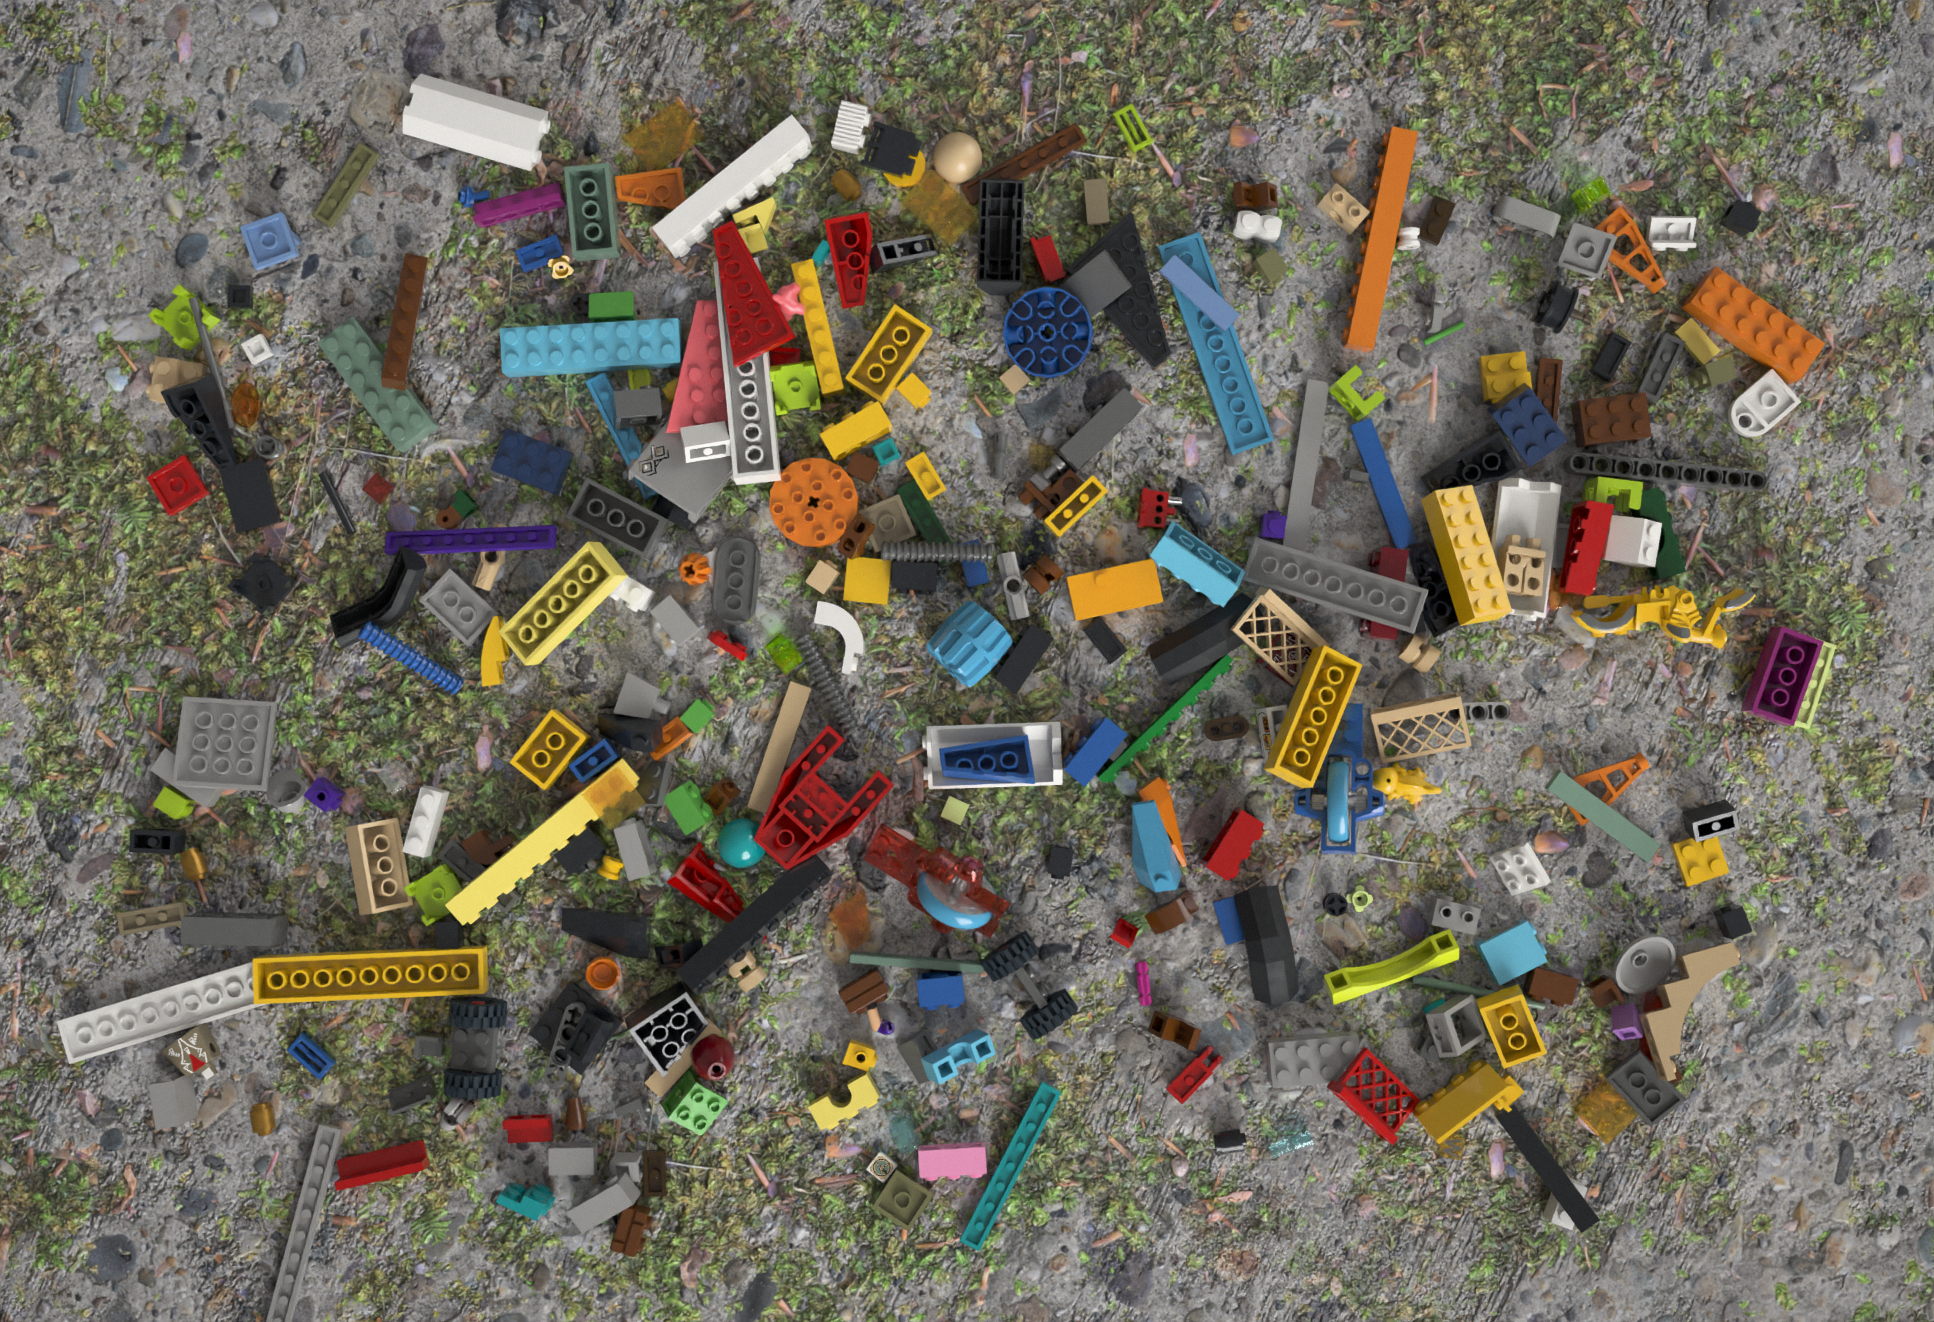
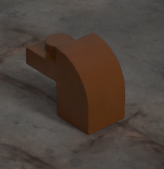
[1232,181,1278,212]
[461,829,518,865]
[1144,890,1199,935]
[1148,1010,1202,1051]

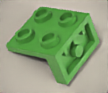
[661,1070,728,1136]

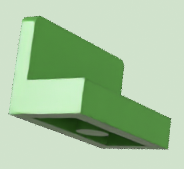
[589,291,637,323]

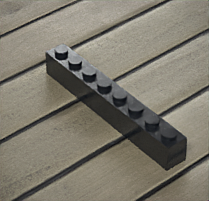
[676,854,833,996]

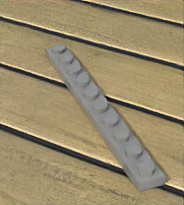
[266,1122,343,1322]

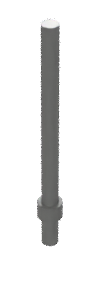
[188,297,236,429]

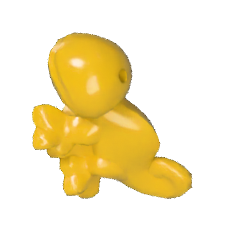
[1373,762,1441,805]

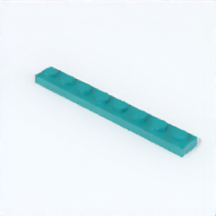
[959,1081,1062,1251]

